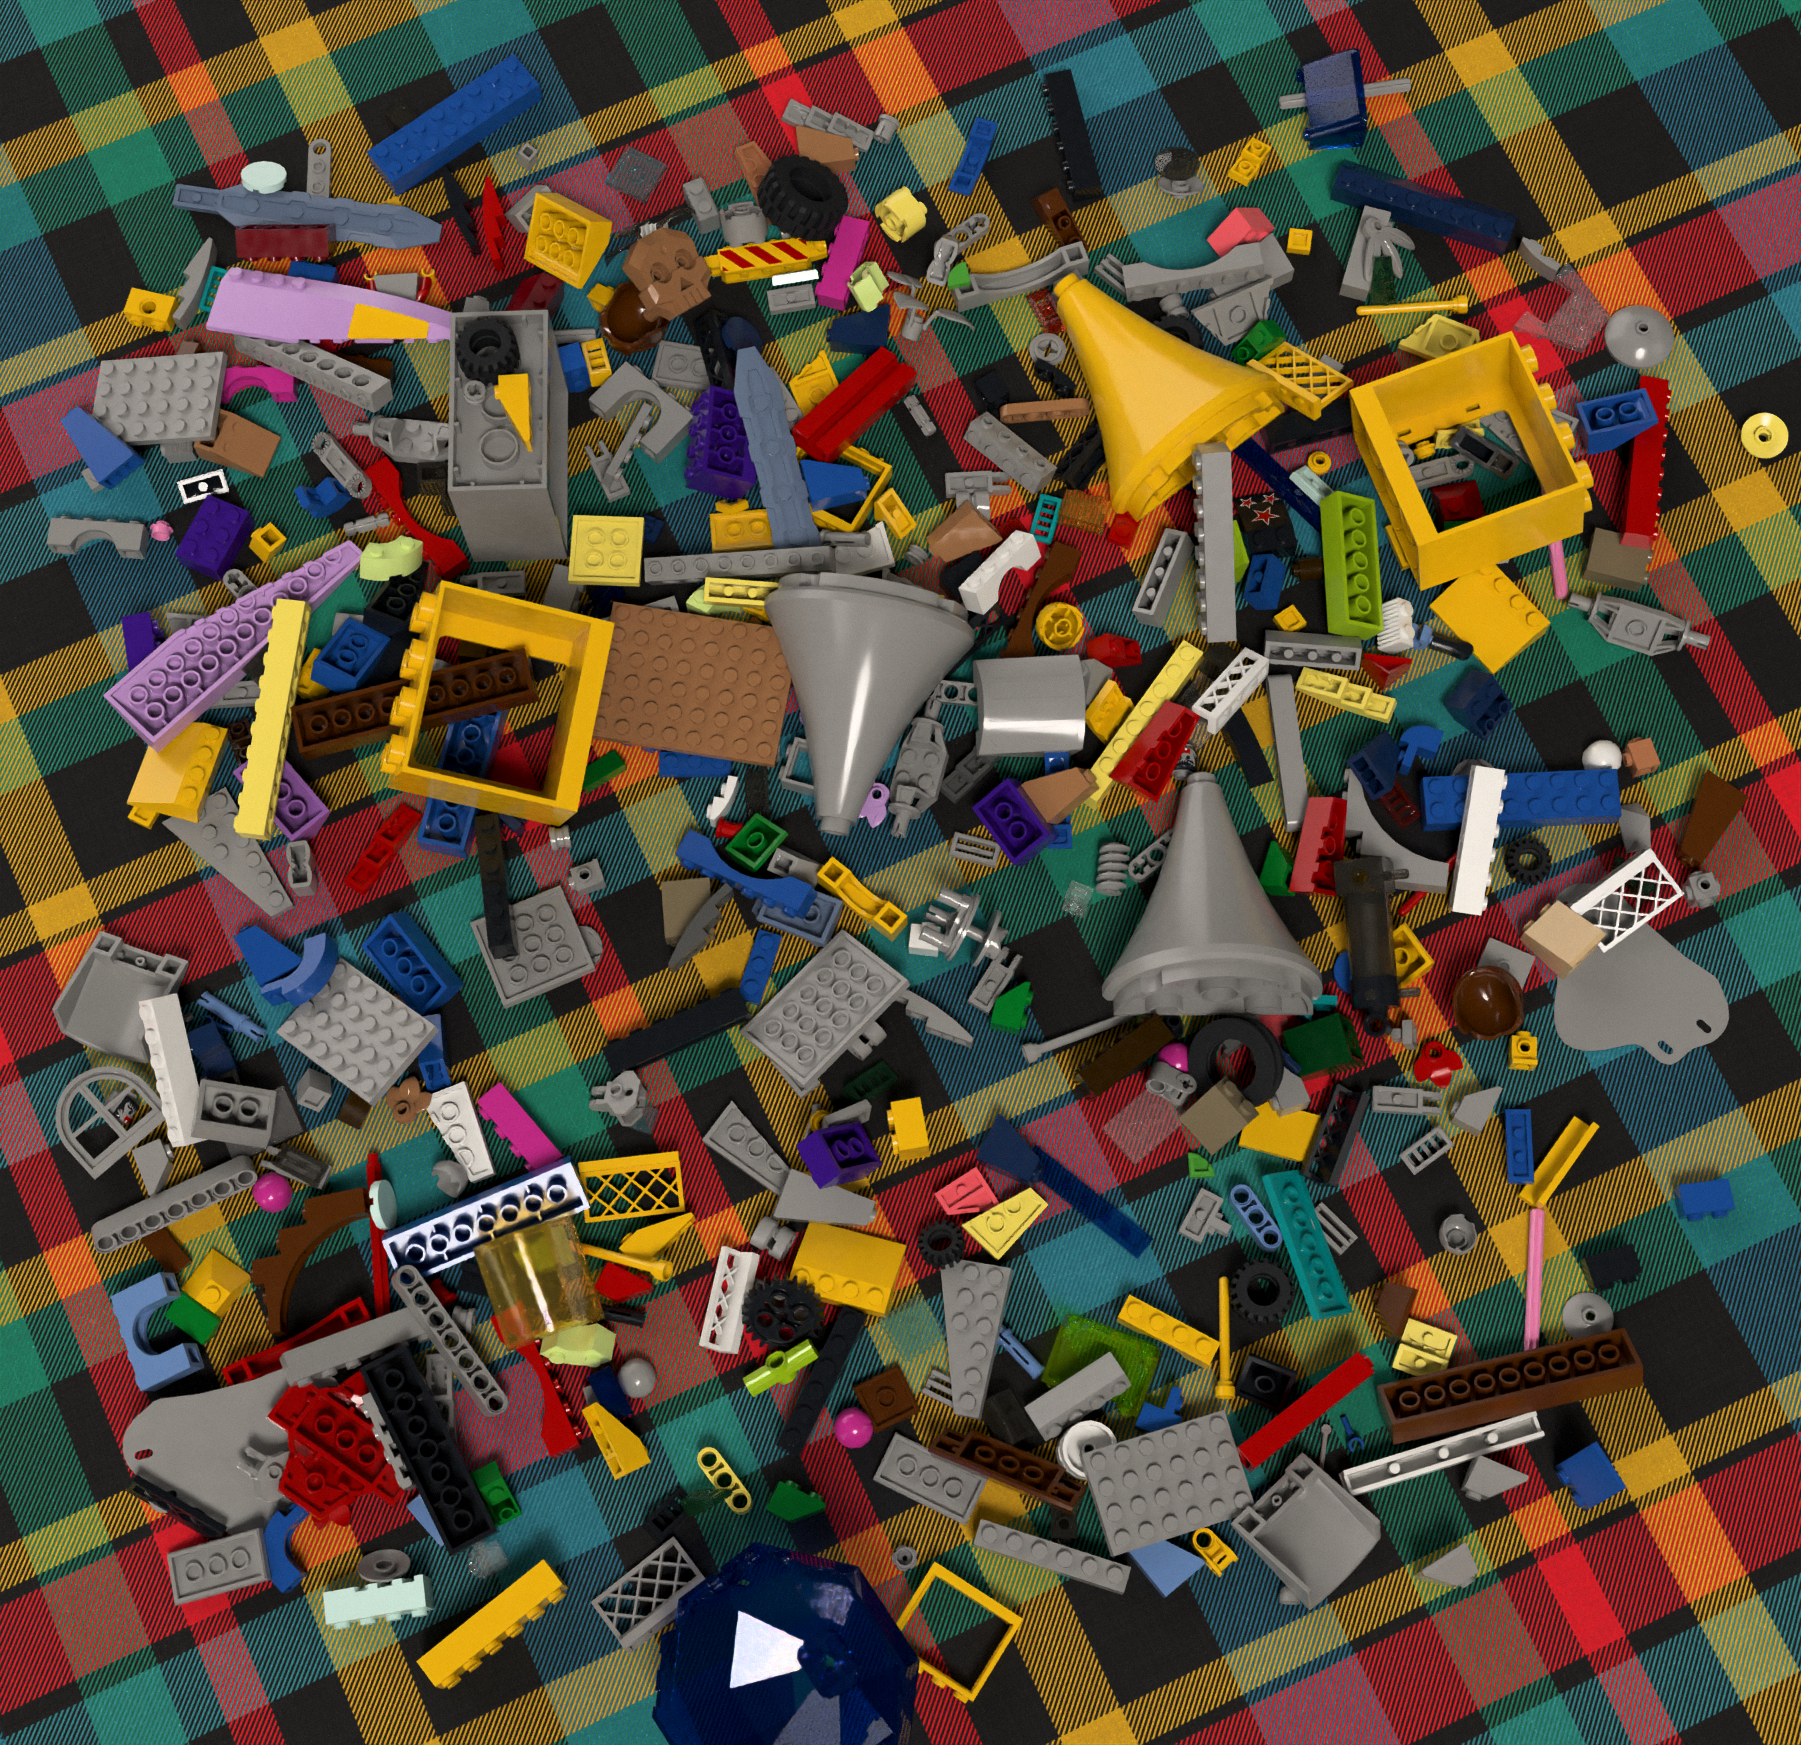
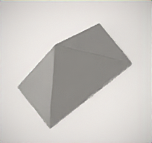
[1617,802,1651,853]

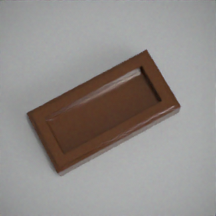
[140,1228,193,1277]

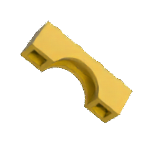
[816,857,908,942]
[1116,1294,1221,1370]

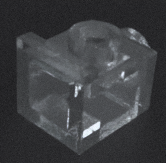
[1061,880,1094,919]

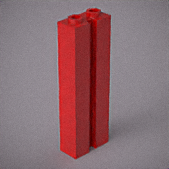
[792,346,917,463]
[1236,1352,1375,1473]

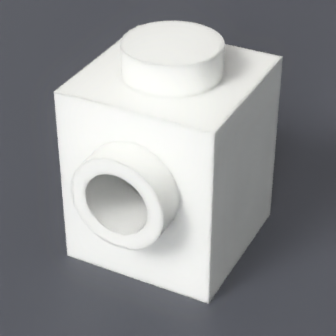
[909,922,941,957]

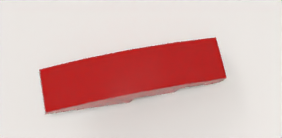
[483,176,508,272]
[344,803,422,896]

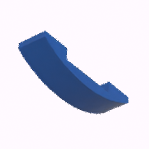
[948,117,998,197]
[1044,752,1072,850]

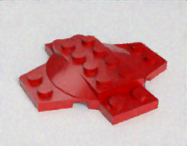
[266,1362,405,1521]

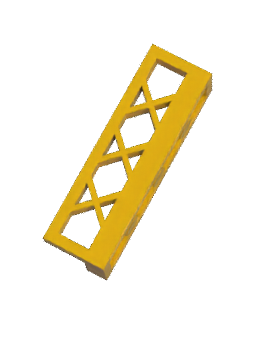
[1517,1116,1599,1209]

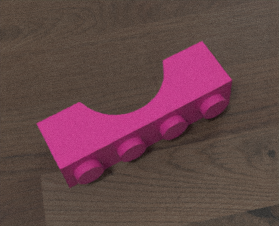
[220,365,299,404]

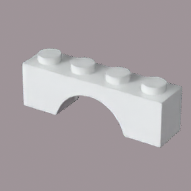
[958,530,1041,615]

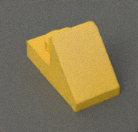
[874,488,917,539]

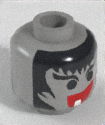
[1171,744,1199,781]
[103,1088,140,1125]

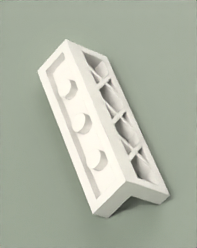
[1192,647,1269,735]
[699,1246,760,1354]

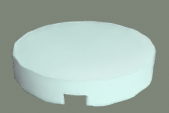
[241,161,287,194]
[369,1180,397,1230]

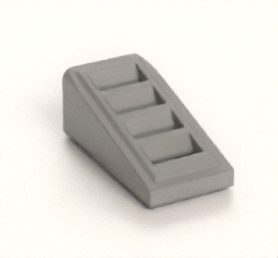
[1399,1125,1455,1175]

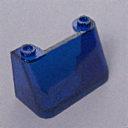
[1296,48,1367,150]

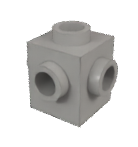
[1682,871,1721,909]

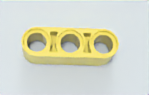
[697,1447,753,1515]

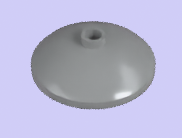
[1604,305,1674,369]

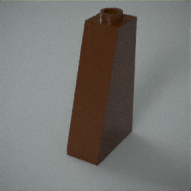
[1676,770,1749,871]

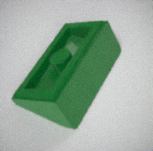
[582,750,627,794]
[165,1290,221,1345]

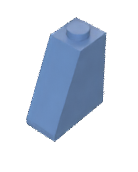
[1126,1540,1205,1598]

